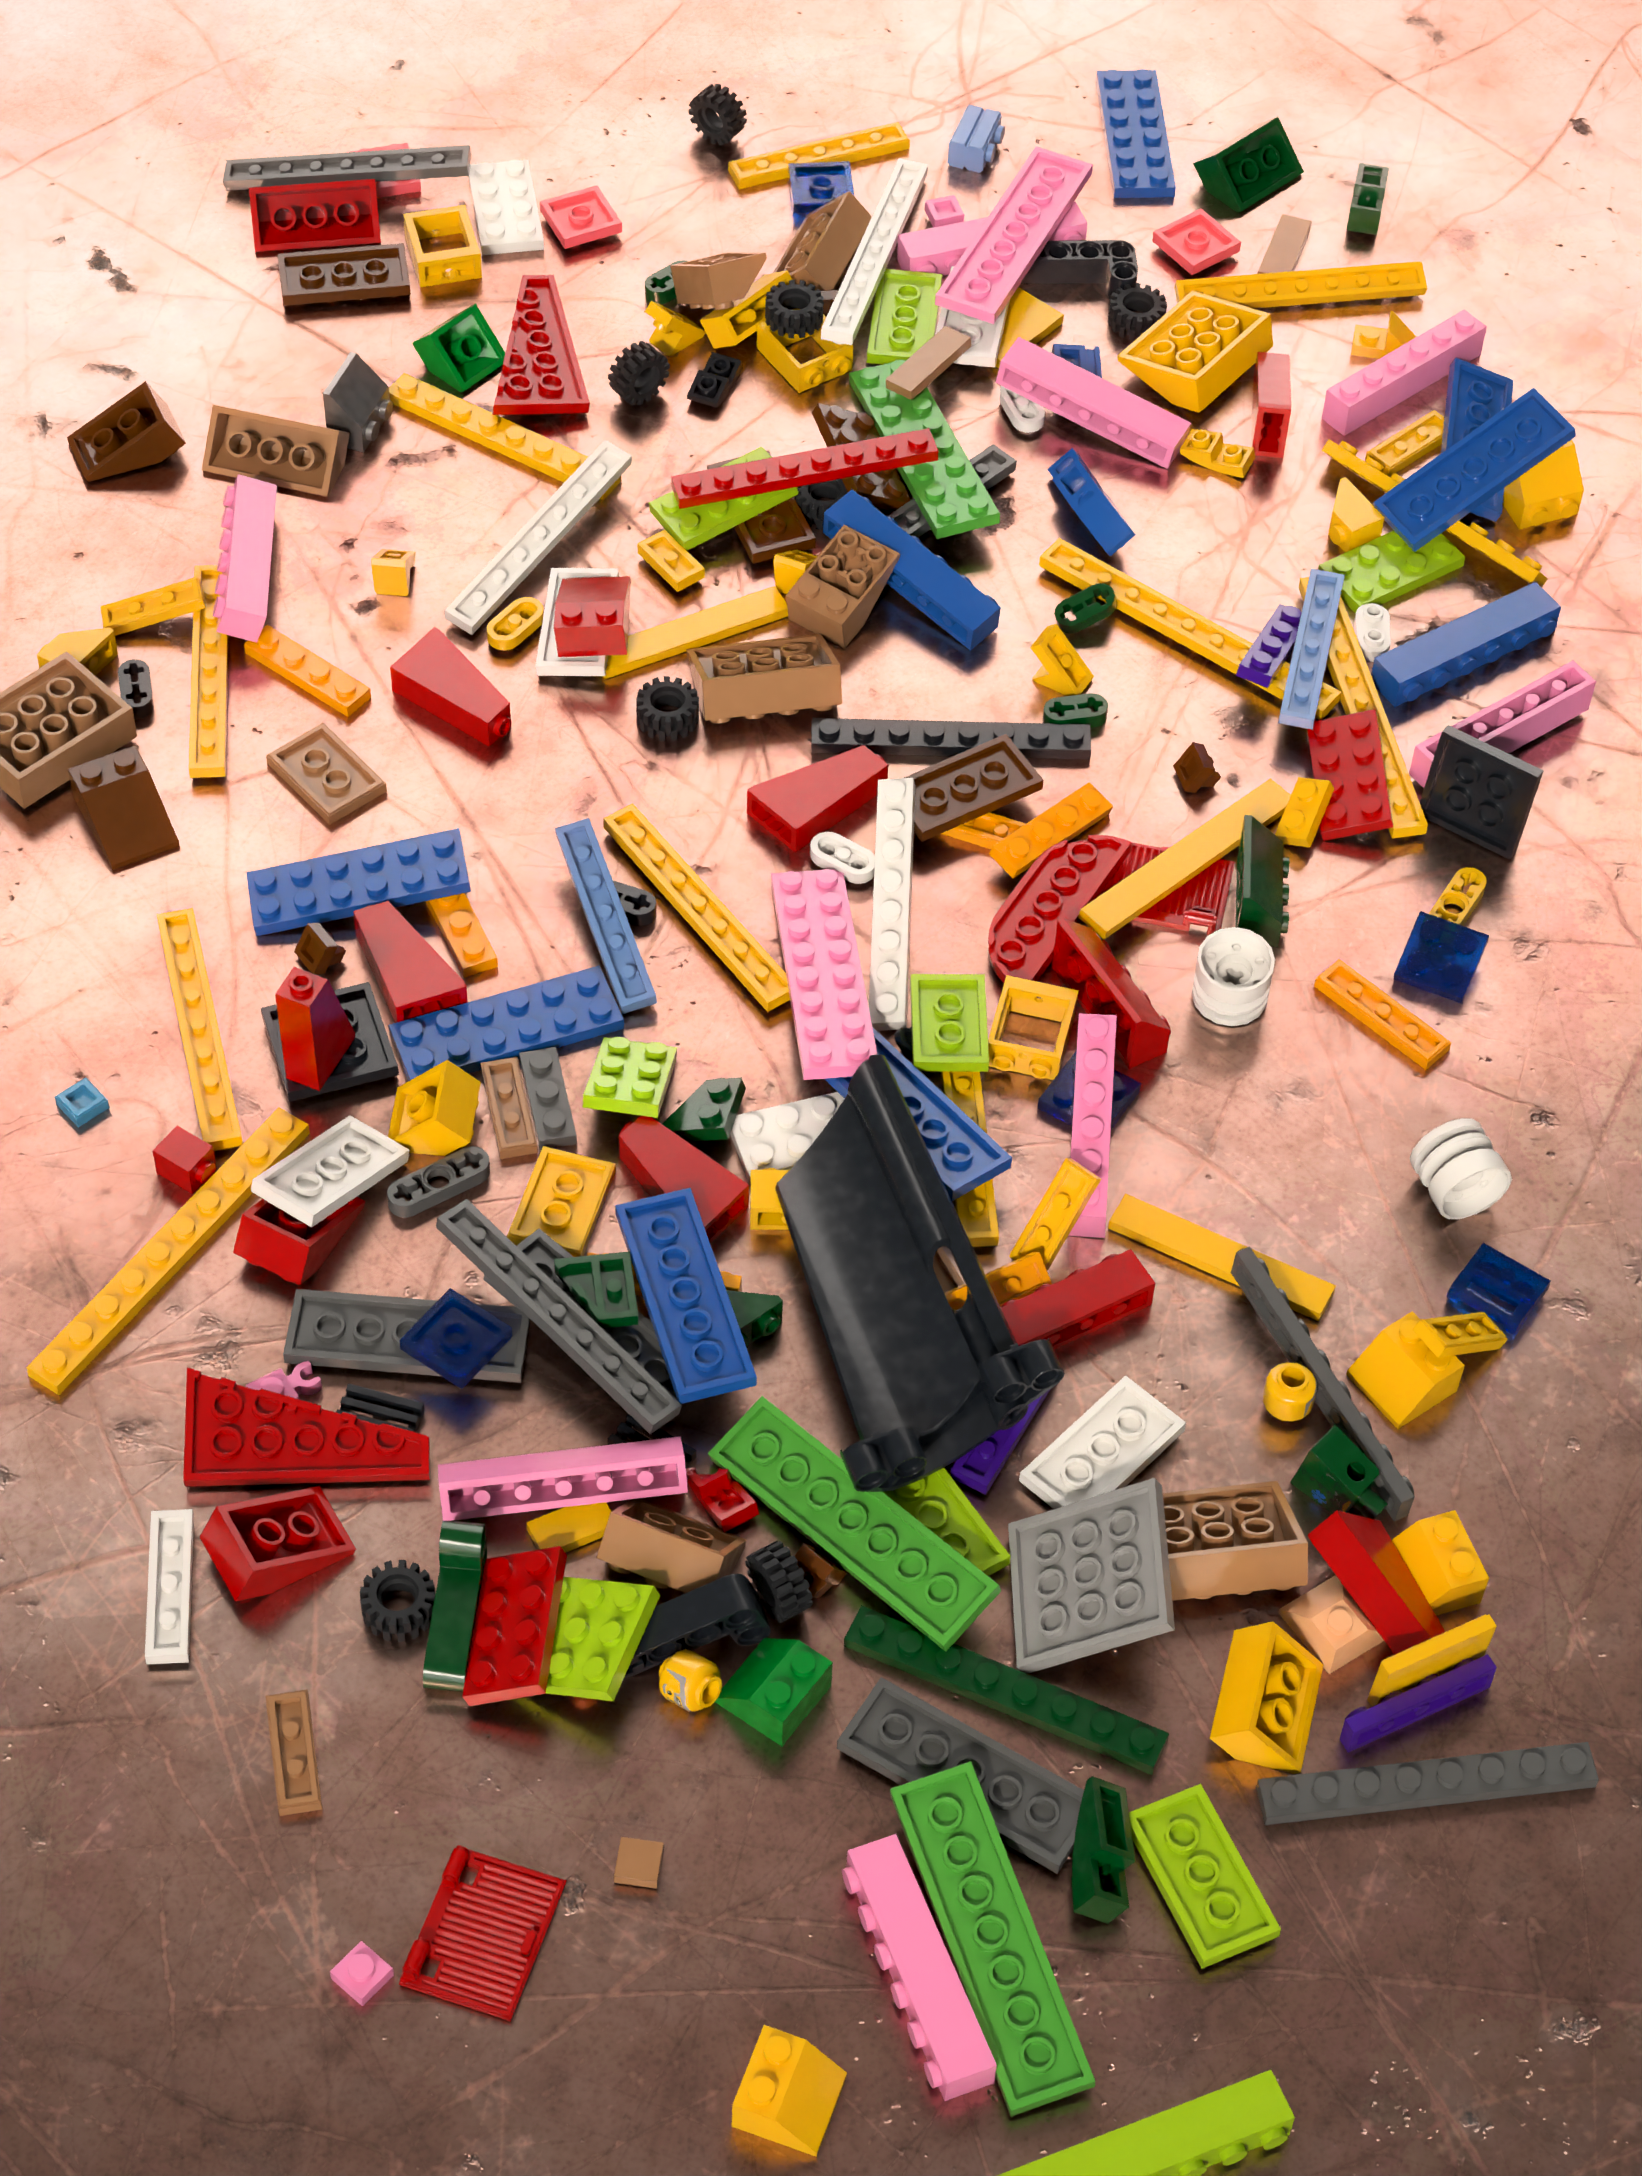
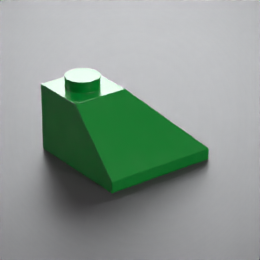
[412,304,505,393]

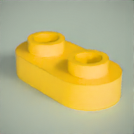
[487,597,544,650]

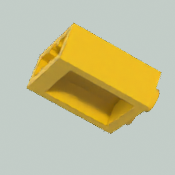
[403,205,482,287]
[757,308,854,393]
[988,975,1079,1081]

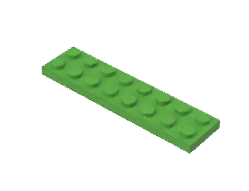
[849,360,1000,539]
[707,1396,1001,1652]
[890,1762,1095,2116]

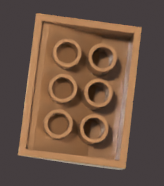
[687,633,843,723]
[0,651,137,809]
[1163,1481,1308,1601]

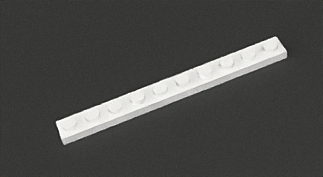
[821,158,928,345]

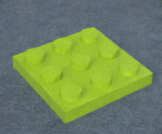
[546,1577,660,1702]

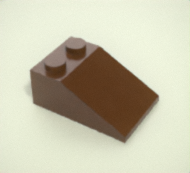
[67,381,187,482]
[68,746,180,870]

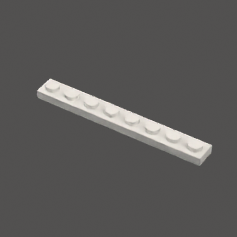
[444,440,632,635]
[869,778,915,1031]

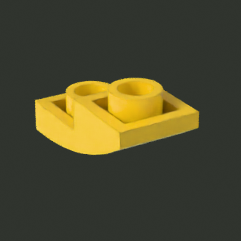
[1180,429,1255,478]

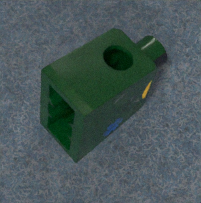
[1290,1425,1388,1520]

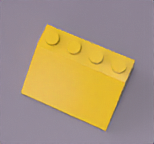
[1117,291,1274,413]

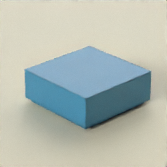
[55,1077,109,1128]

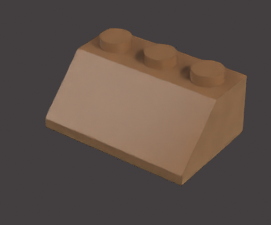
[670,252,767,310]
[597,1498,747,1595]

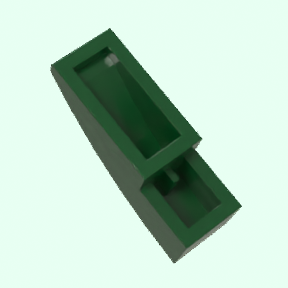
[1346,163,1389,235]
[1072,1776,1135,1924]

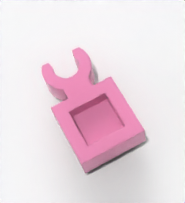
[245,1361,322,1399]

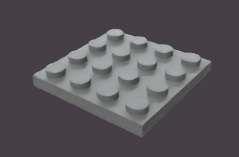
[1008,1478,1175,1674]

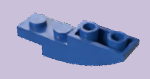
[1047,448,1136,556]

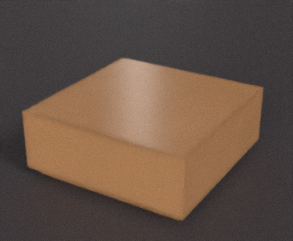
[614,1837,664,1889]

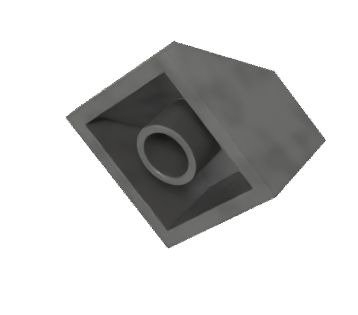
[323,351,393,453]

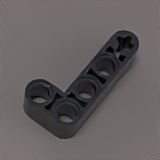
[1020,240,1138,299]
[624,1574,771,1679]

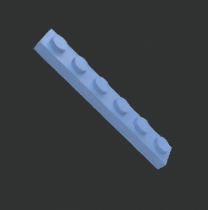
[1278,569,1344,730]
[555,818,657,1014]

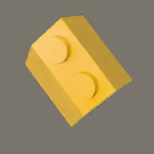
[1503,440,1584,530]
[388,1060,481,1156]
[1346,1311,1465,1429]
[1392,1510,1489,1616]
[732,2025,847,2157]

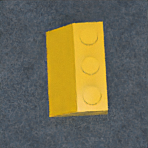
[1210,1621,1324,1774]

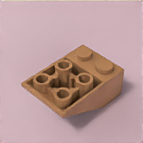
[785,525,900,649]

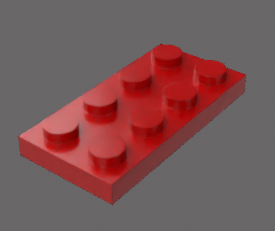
[1307,709,1393,841]
[462,1546,567,1706]

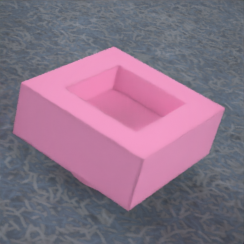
[924,195,965,228]
[330,1941,394,2006]

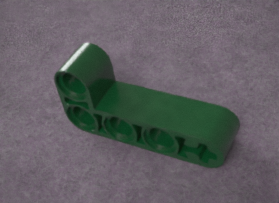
[423,1520,487,1692]

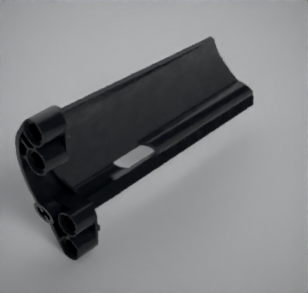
[775,1054,1065,1492]

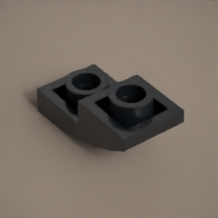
[687,352,743,408]

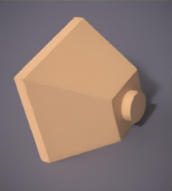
[1278,1575,1384,1674]

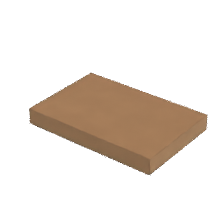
[266,723,387,825]

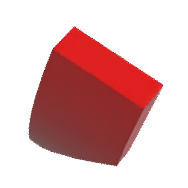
[686,1467,759,1532]

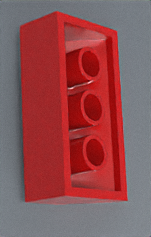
[249,179,381,252]
[1052,918,1171,1069]

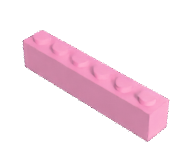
[897,201,1088,276]
[1321,309,1487,436]
[995,337,1191,469]
[213,474,277,642]
[1409,661,1596,788]
[1068,1013,1117,1238]
[438,1436,688,1521]
[842,1834,997,2101]

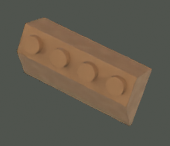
[773,191,872,291]
[201,405,350,497]

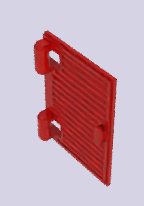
[1098,842,1235,935]
[399,1845,567,2022]

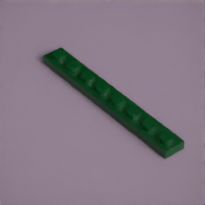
[844,1605,1169,1775]

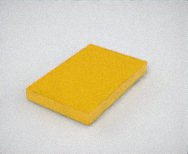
[996,287,1064,368]
[507,1146,616,1257]
[1367,1614,1497,1707]

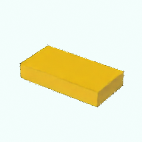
[526,1502,611,1553]

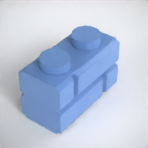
[948,104,1005,173]

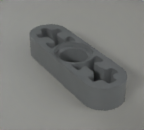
[387,1146,490,1218]

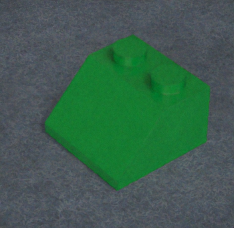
[715,1638,833,1747]

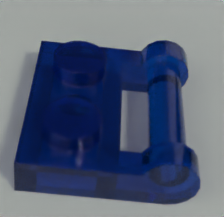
[1446,1243,1551,1336]

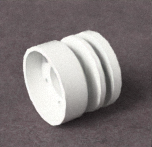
[1192,927,1275,1026]
[1410,1118,1512,1219]

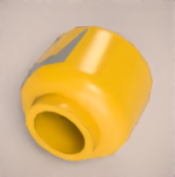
[1263,1362,1317,1422]
[659,1649,722,1712]

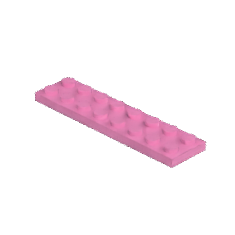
[935,146,1093,324]
[771,869,877,1080]

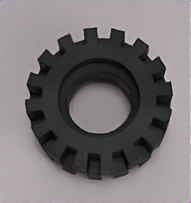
[688,83,747,145]
[765,280,824,339]
[1108,283,1167,341]
[608,341,670,406]
[794,479,848,530]
[636,676,699,741]
[745,1541,813,1623]
[360,1560,435,1642]

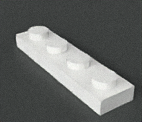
[145,1509,194,1664]

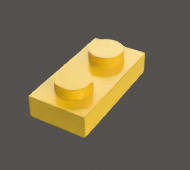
[637,529,705,592]
[1275,777,1334,847]

